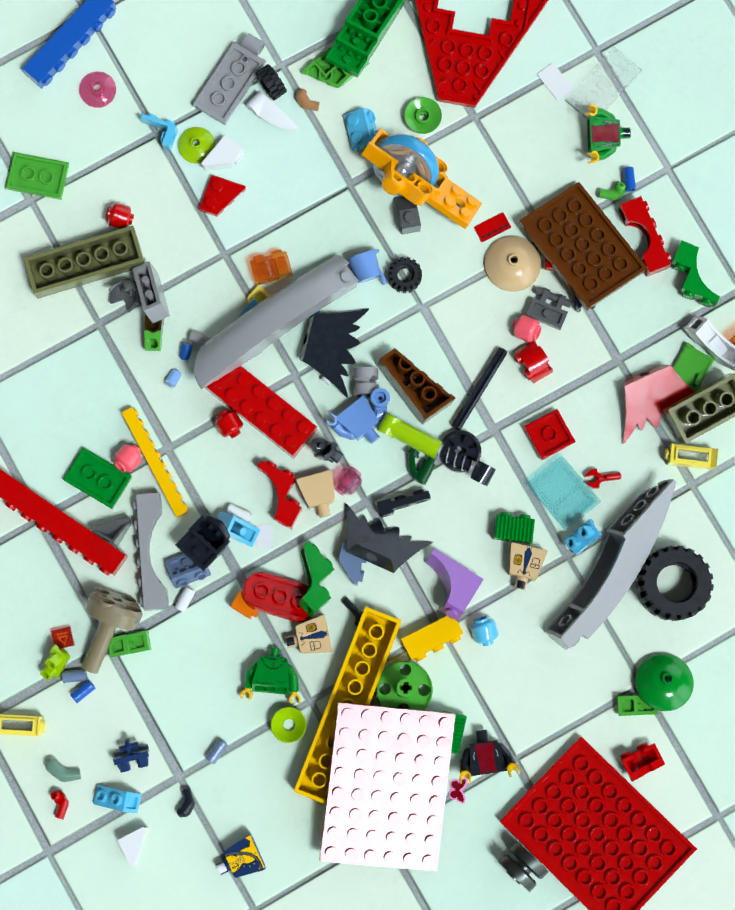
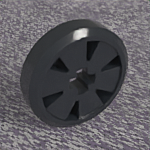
[440,430,481,473]

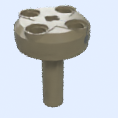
[82,587,143,674]

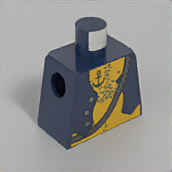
[216,834,266,878]

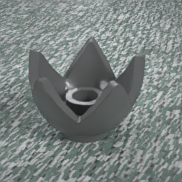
[108,279,140,312]

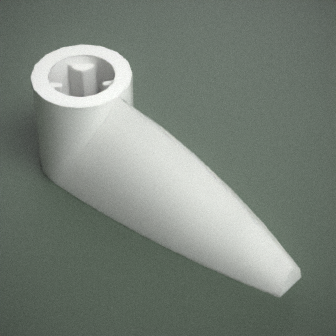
[246,91,298,131]

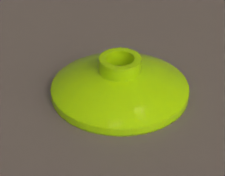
[178,127,216,164]

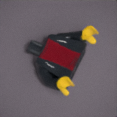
[459,729,520,784]

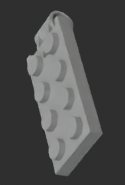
[193,33,267,125]

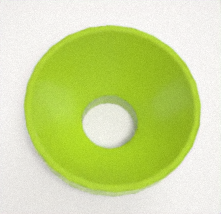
[271,707,307,743]

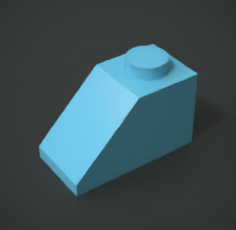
[217,511,260,547]

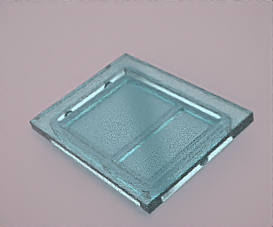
[526,454,601,531]

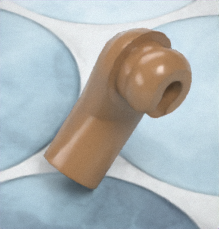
[296,89,320,111]

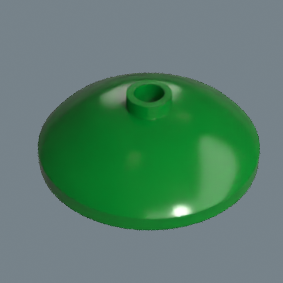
[635,653,694,711]

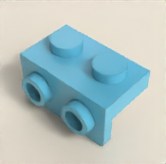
[344,107,378,151]

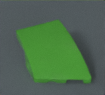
[301,47,370,88]

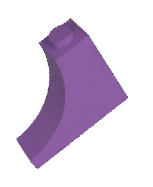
[426,548,484,621]

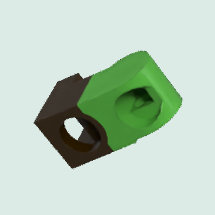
[144,315,164,351]

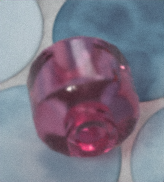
[334,466,362,495]

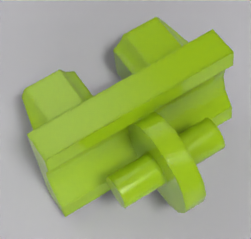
[40,644,71,681]

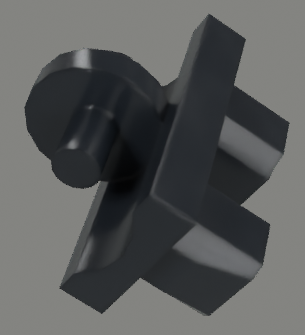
[311,438,343,463]

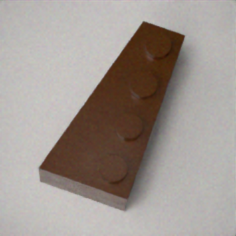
[377,348,456,425]

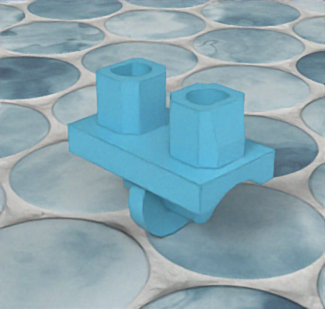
[564,519,602,555]

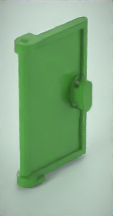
[673,342,714,392]

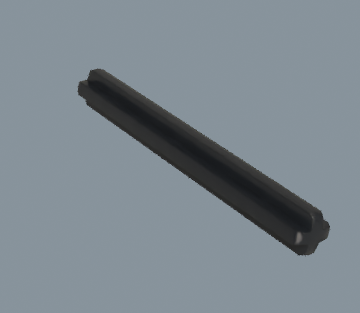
[452,347,507,430]

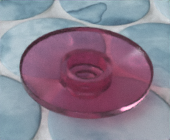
[79,71,116,108]

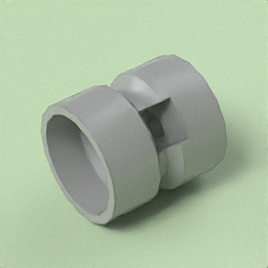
[353,367,379,398]

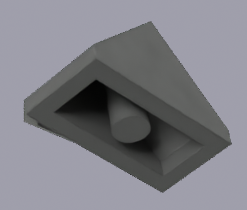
[91,518,132,547]

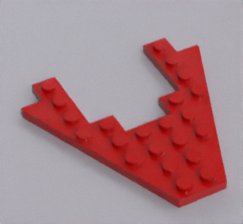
[415,0,549,108]

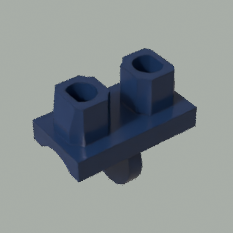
[113,738,149,773]

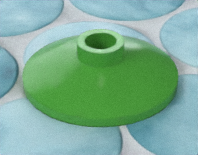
[404,97,442,134]

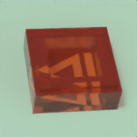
[51,627,75,649]

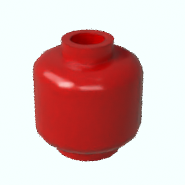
[105,203,134,229]
[215,409,243,439]

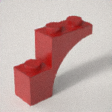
[258,460,302,530]

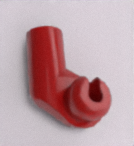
[51,790,69,820]

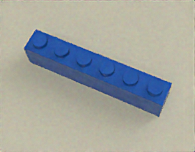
[22,0,116,89]

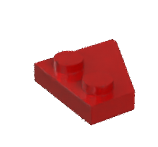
[199,175,246,217]

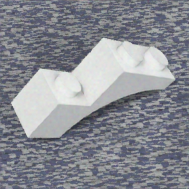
[684,315,735,371]

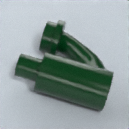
[405,447,437,485]

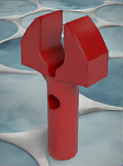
[584,469,622,489]

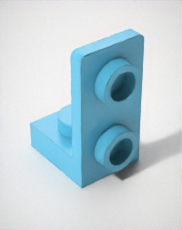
[140,113,178,151]
[93,785,142,814]

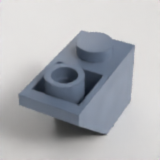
[339,542,366,586]

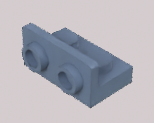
[165,554,211,588]

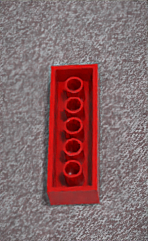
[205,366,318,459]

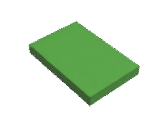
[6,152,70,200]

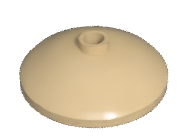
[485,236,541,292]

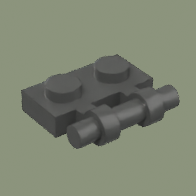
[526,287,572,330]

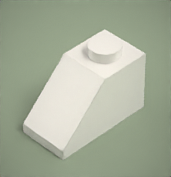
[201,135,244,171]

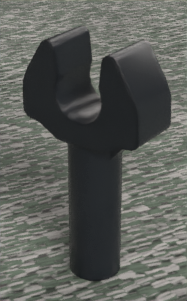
[342,597,363,627]

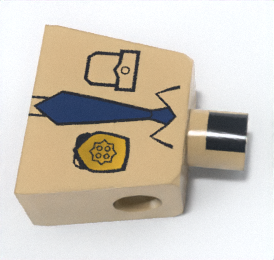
[508,543,548,590]
[286,615,332,654]

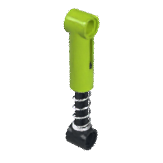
[377,412,496,486]

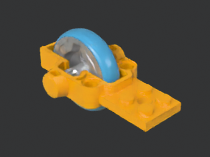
[361,128,482,229]

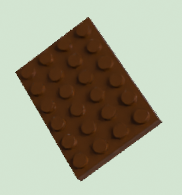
[519,182,648,311]

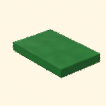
[63,447,132,510]

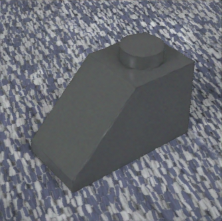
[395,197,421,235]

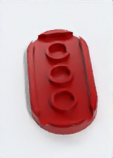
[242,572,310,622]

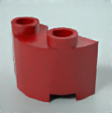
[513,340,553,384]
[620,742,665,782]

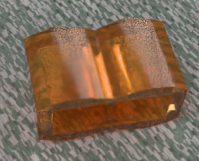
[250,250,293,286]

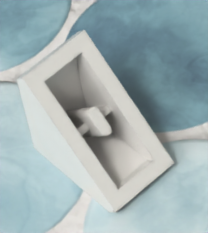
[117,826,148,867]

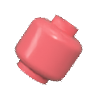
[512,315,542,343]
[113,444,142,473]

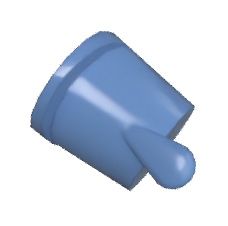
[348,249,387,285]

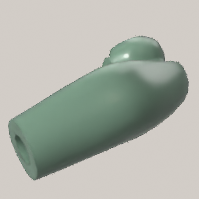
[45,758,81,782]

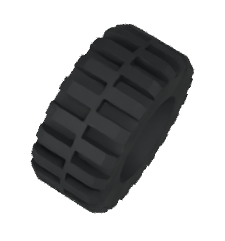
[636,546,714,621]

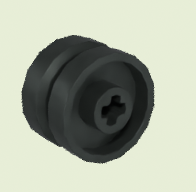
[498,841,549,892]

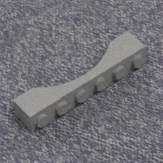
[133,493,169,611]

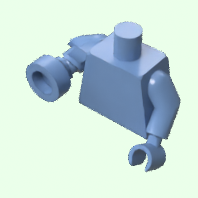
[323,388,390,444]

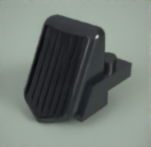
[175,516,230,572]

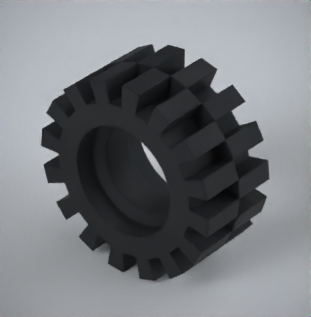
[255,64,287,101]
[388,257,422,293]

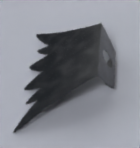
[299,308,369,398]
[345,503,433,573]

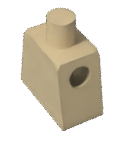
[296,470,335,518]

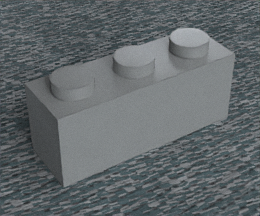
[132,261,170,323]

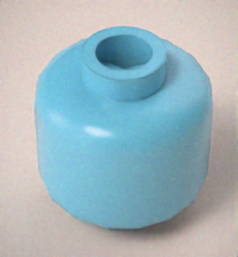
[471,616,498,646]

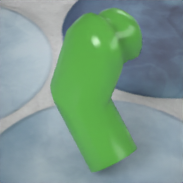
[599,182,626,200]

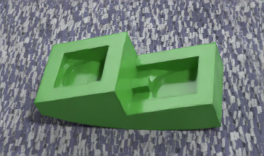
[108,631,152,658]
[617,695,658,716]

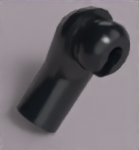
[177,788,195,818]

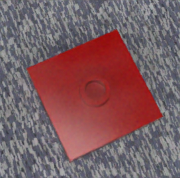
[523,409,576,460]

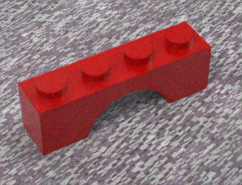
[618,196,671,277]

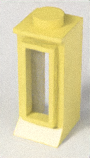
[665,443,718,470]
[0,714,46,736]

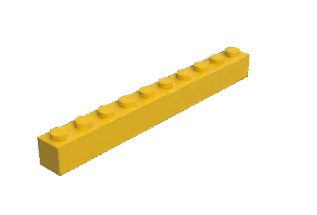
[121,407,189,518]

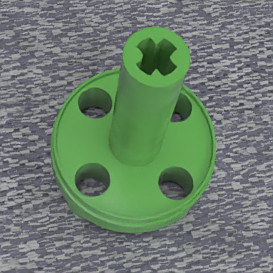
[376,661,433,710]

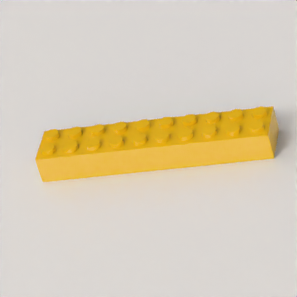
[294,607,402,804]

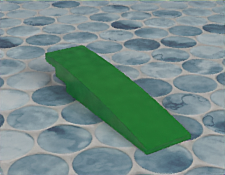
[325,0,406,78]

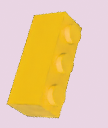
[401,616,464,662]

